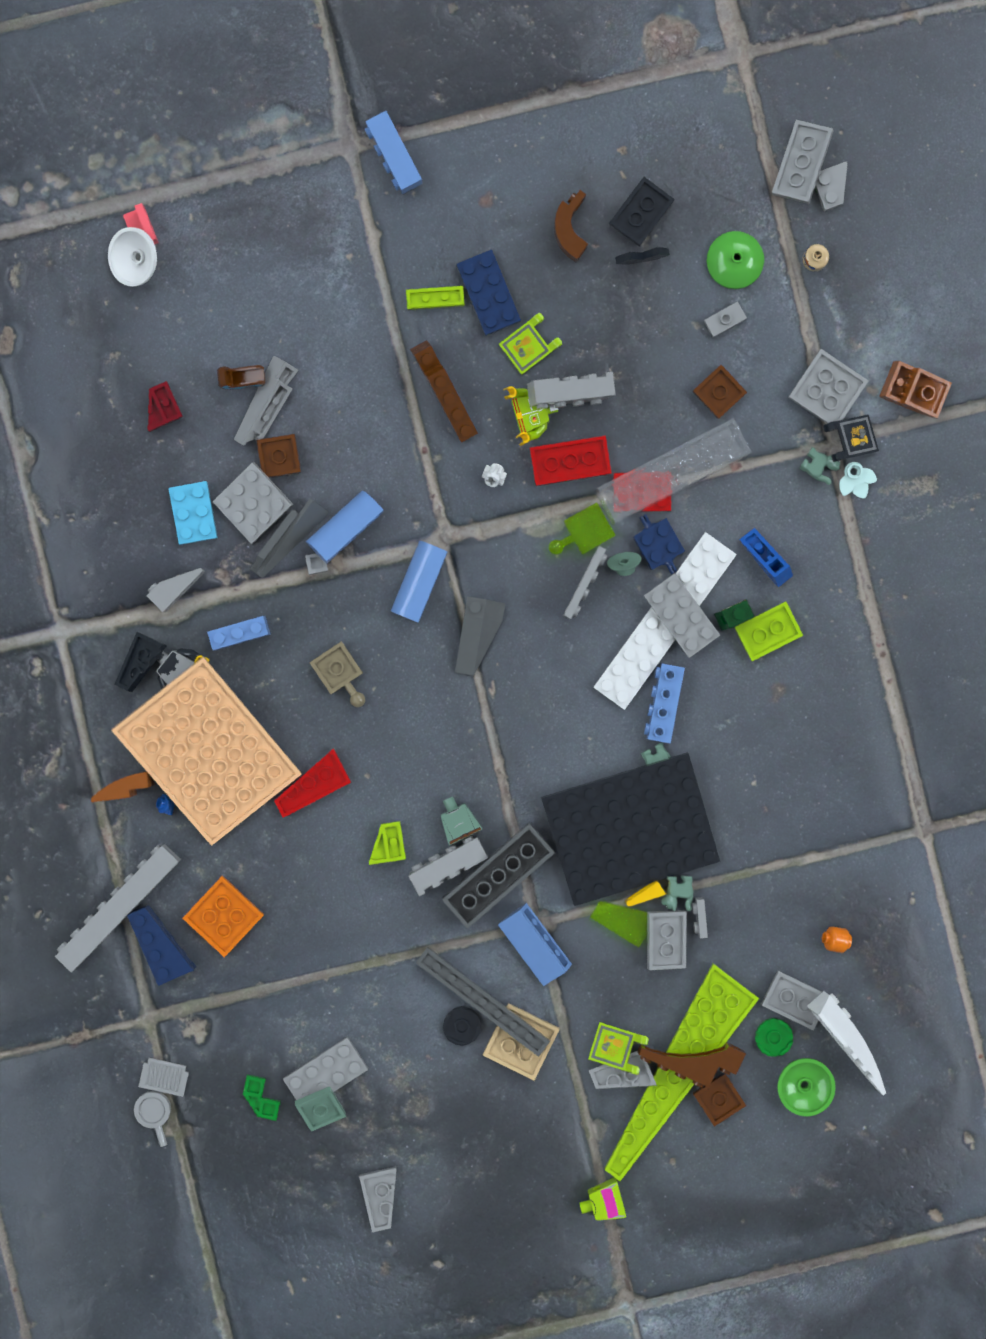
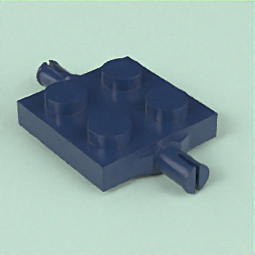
[632,514,685,574]

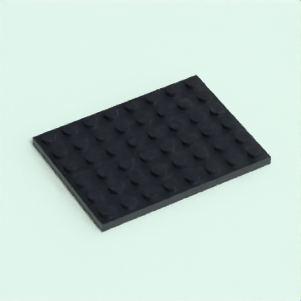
[541,752,721,906]

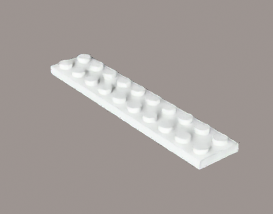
[593,532,737,710]

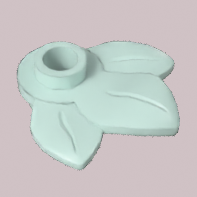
[839,462,877,499]

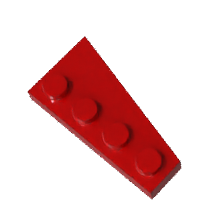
[274,748,351,818]

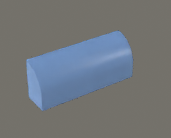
[306,491,383,564]
[391,541,448,623]
[498,903,572,986]

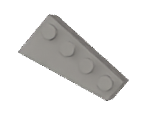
[527,372,616,409]
[409,835,488,896]

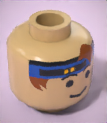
[803,244,829,271]

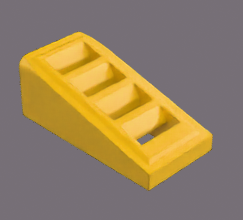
[625,881,666,907]

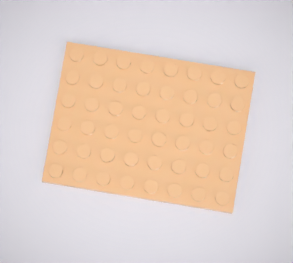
[112,656,301,846]

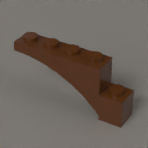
[410,340,478,443]
[637,1042,746,1088]

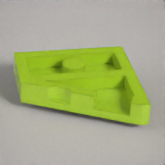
[369,821,406,865]

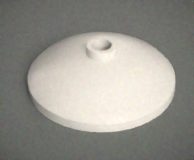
[108,227,157,286]

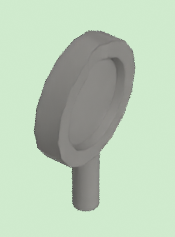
[134,1091,171,1147]

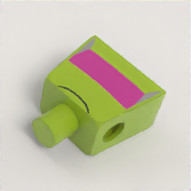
[579,1177,627,1221]

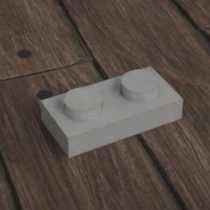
[692,897,708,938]

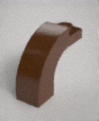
[554,190,588,263]

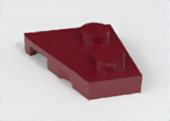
[147,381,183,432]

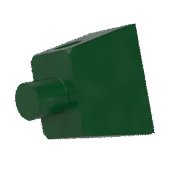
[714,599,755,631]

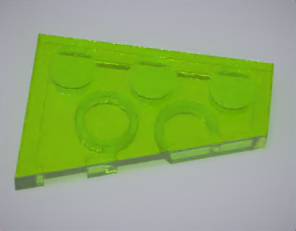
[590,900,647,948]

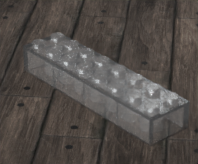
[595,418,752,525]

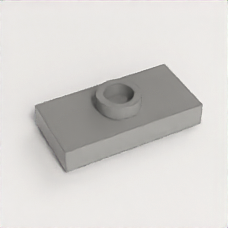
[704,302,747,337]

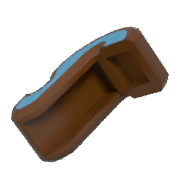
[217,365,266,389]

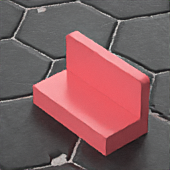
[123,203,159,245]

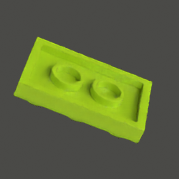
[734,601,803,661]

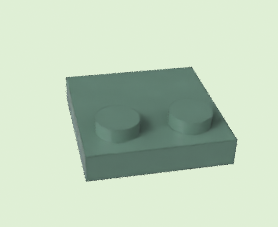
[295,1086,346,1132]

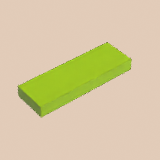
[406,286,465,310]

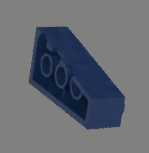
[127,905,196,986]

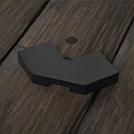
[615,247,670,265]

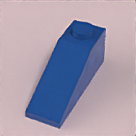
[739,528,793,587]

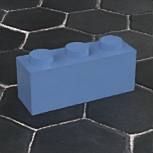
[207,616,271,650]

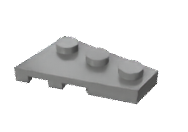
[589,1051,657,1089]
[359,1166,397,1232]

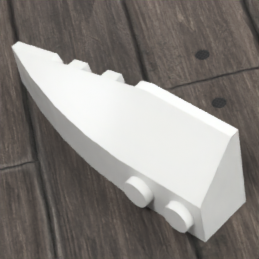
[807,991,886,1096]

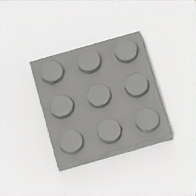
[788,349,868,424]
[213,462,293,544]

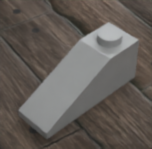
[147,568,206,613]

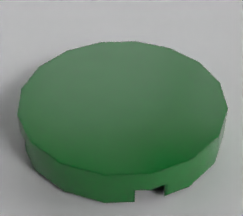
[755,1018,793,1057]

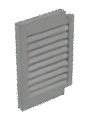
[138,1058,189,1097]

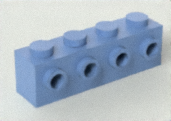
[365,111,422,194]
[644,664,685,744]

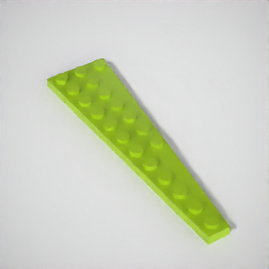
[604,963,759,1181]

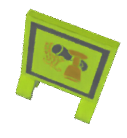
[499,313,562,375]
[588,1022,649,1075]

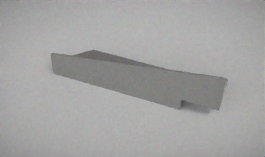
[234,356,298,446]

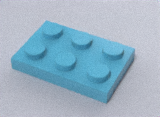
[169,481,218,545]

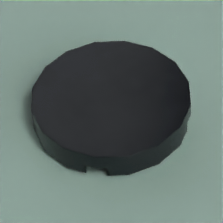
[443,1007,481,1046]

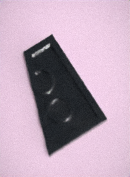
[114,632,167,692]

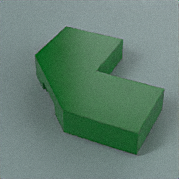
[243,1074,281,1121]

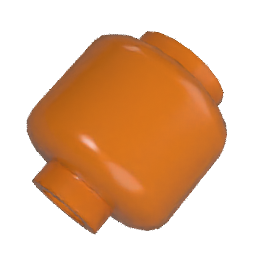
[822,927,852,953]

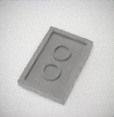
[647,910,687,970]
[761,970,822,1031]

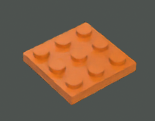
[182,875,265,958]

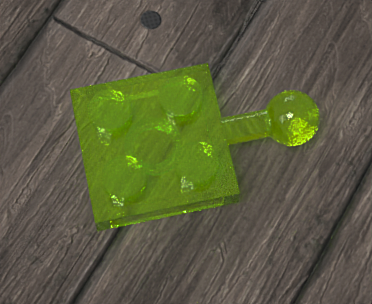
[549,502,616,555]

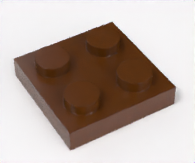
[692,365,747,419]
[257,434,301,478]
[693,1073,746,1127]

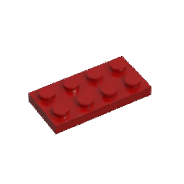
[530,435,612,486]

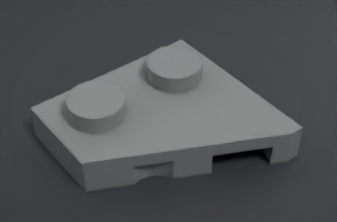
[815,161,847,212]

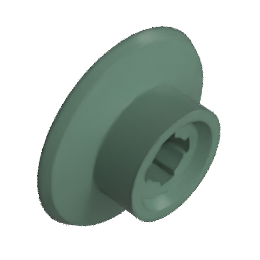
[607,552,641,576]

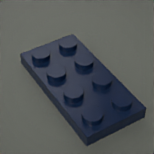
[456,249,521,336]

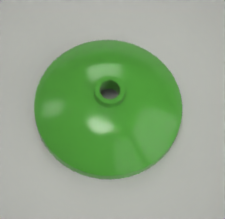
[706,231,764,289]
[777,1058,835,1116]

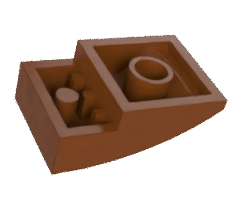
[879,360,952,419]
[91,771,155,802]

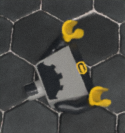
[156,648,209,689]

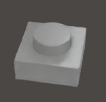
[305,553,328,575]

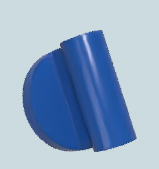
[156,794,175,815]

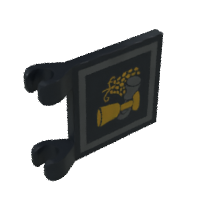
[823,414,879,462]

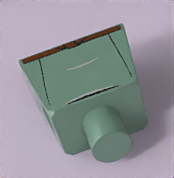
[440,796,482,845]

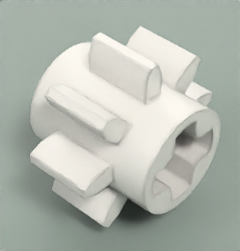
[482,463,507,487]

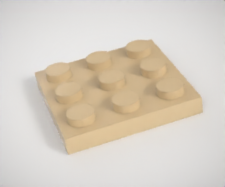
[483,1003,560,1080]

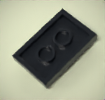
[609,177,675,247]

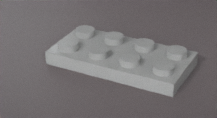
[772,120,834,204]
[563,546,607,620]
[644,573,720,658]
[283,1036,368,1100]

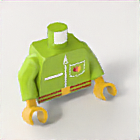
[504,386,558,446]

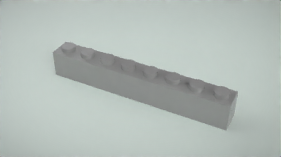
[55,844,181,973]

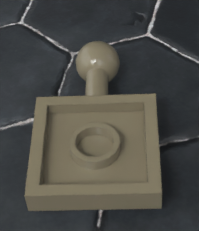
[310,641,365,707]

